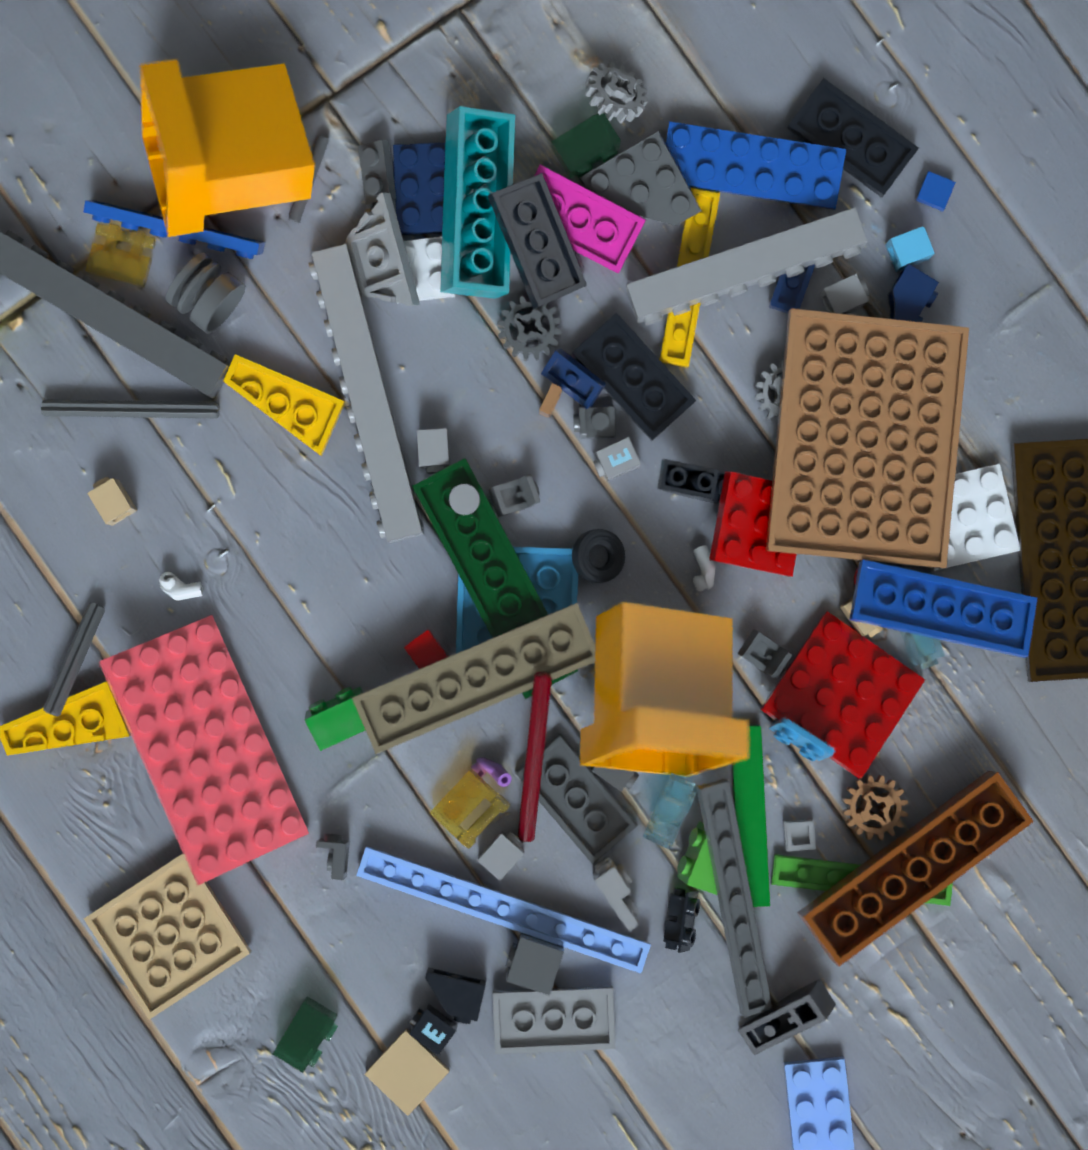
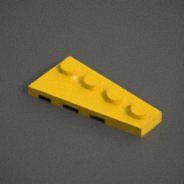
[223,354,345,457]
[0,681,131,756]

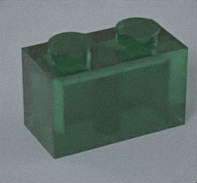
[551,113,621,178]
[272,996,338,1073]

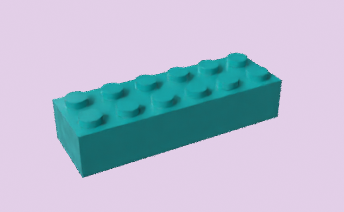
[440,106,515,299]

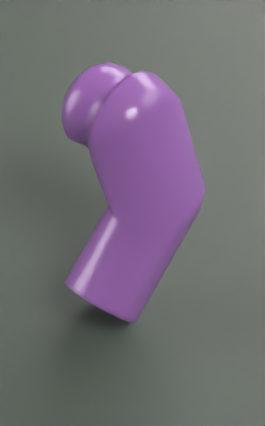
[471,757,512,787]

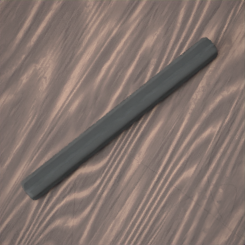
[41,399,220,419]

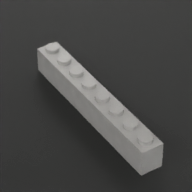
[626,207,867,325]

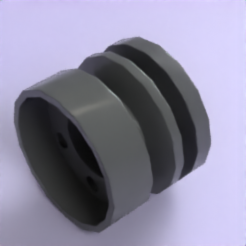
[165,252,246,334]

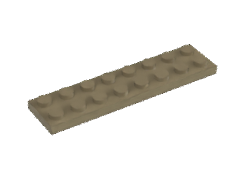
[352,603,595,754]

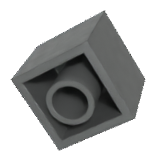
[506,933,564,996]

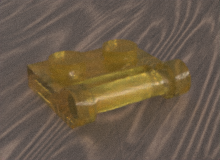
[430,768,510,849]

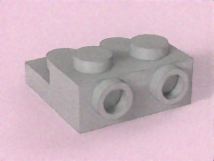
[592,856,640,931]

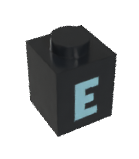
[409,1004,458,1056]

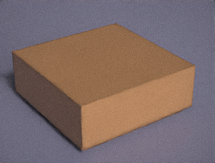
[539,383,562,418]

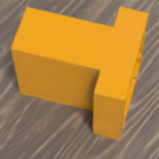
[140,59,315,237]
[580,602,749,777]

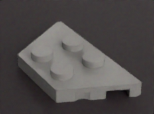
[346,193,420,306]

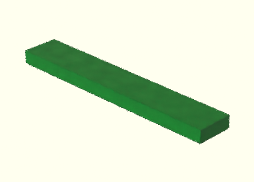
[732,725,770,907]

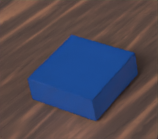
[915,171,956,212]

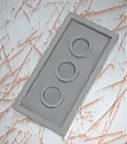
[492,986,616,1054]

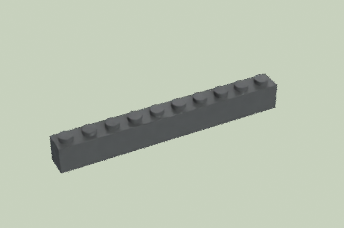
[0,230,229,400]

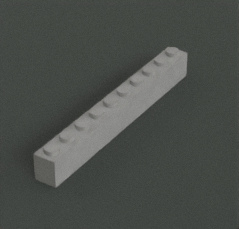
[309,244,424,543]

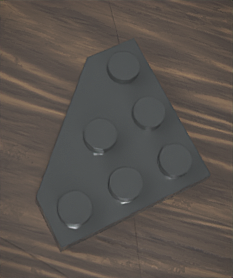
[581,131,702,226]

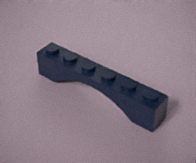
[888,264,939,322]

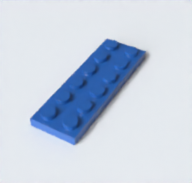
[666,121,846,210]
[849,560,1037,658]

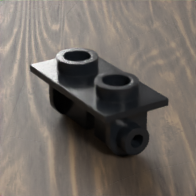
[663,888,701,953]

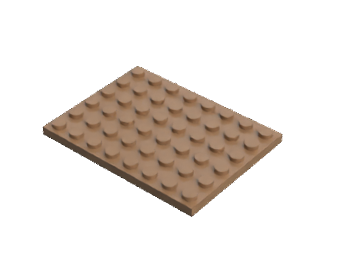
[766,309,969,568]

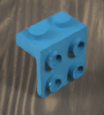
[768,718,835,762]

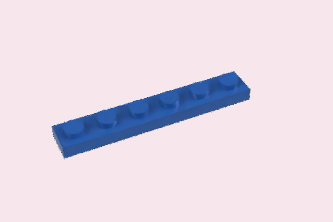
[83,200,265,259]

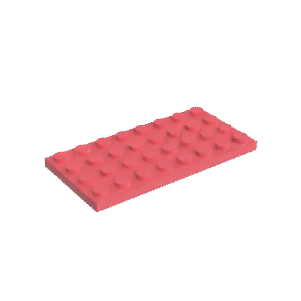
[99,615,309,885]

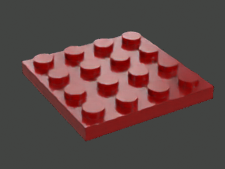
[760,611,926,779]

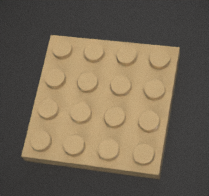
[84,854,252,1020]

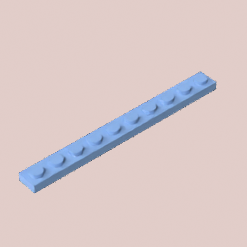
[356,846,651,973]

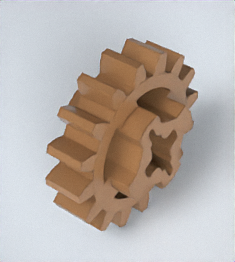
[842,774,908,840]

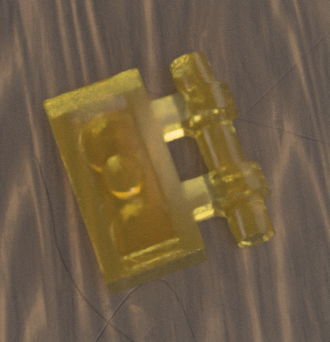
[85,223,156,288]

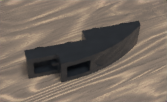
[657,459,725,504]

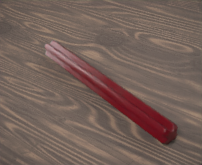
[518,672,552,842]

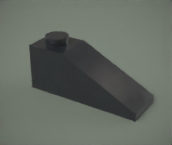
[738,979,836,1055]

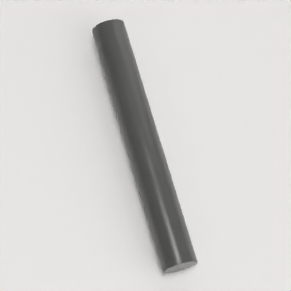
[288,136,329,223]

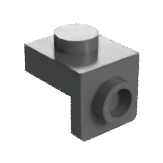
[488,474,540,517]
[737,629,792,679]

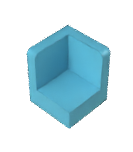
[885,227,935,272]

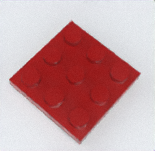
[709,471,797,577]

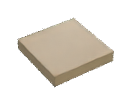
[364,1028,450,1116]

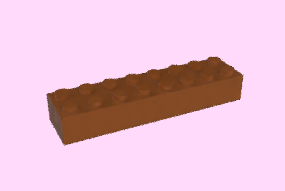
[797,771,1034,967]

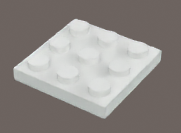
[931,464,1020,571]

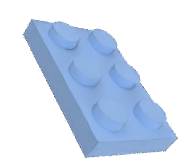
[783,1056,854,1150]

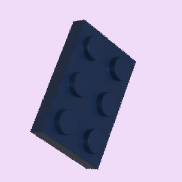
[393,143,446,235]

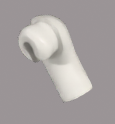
[693,545,716,592]
[159,572,203,600]

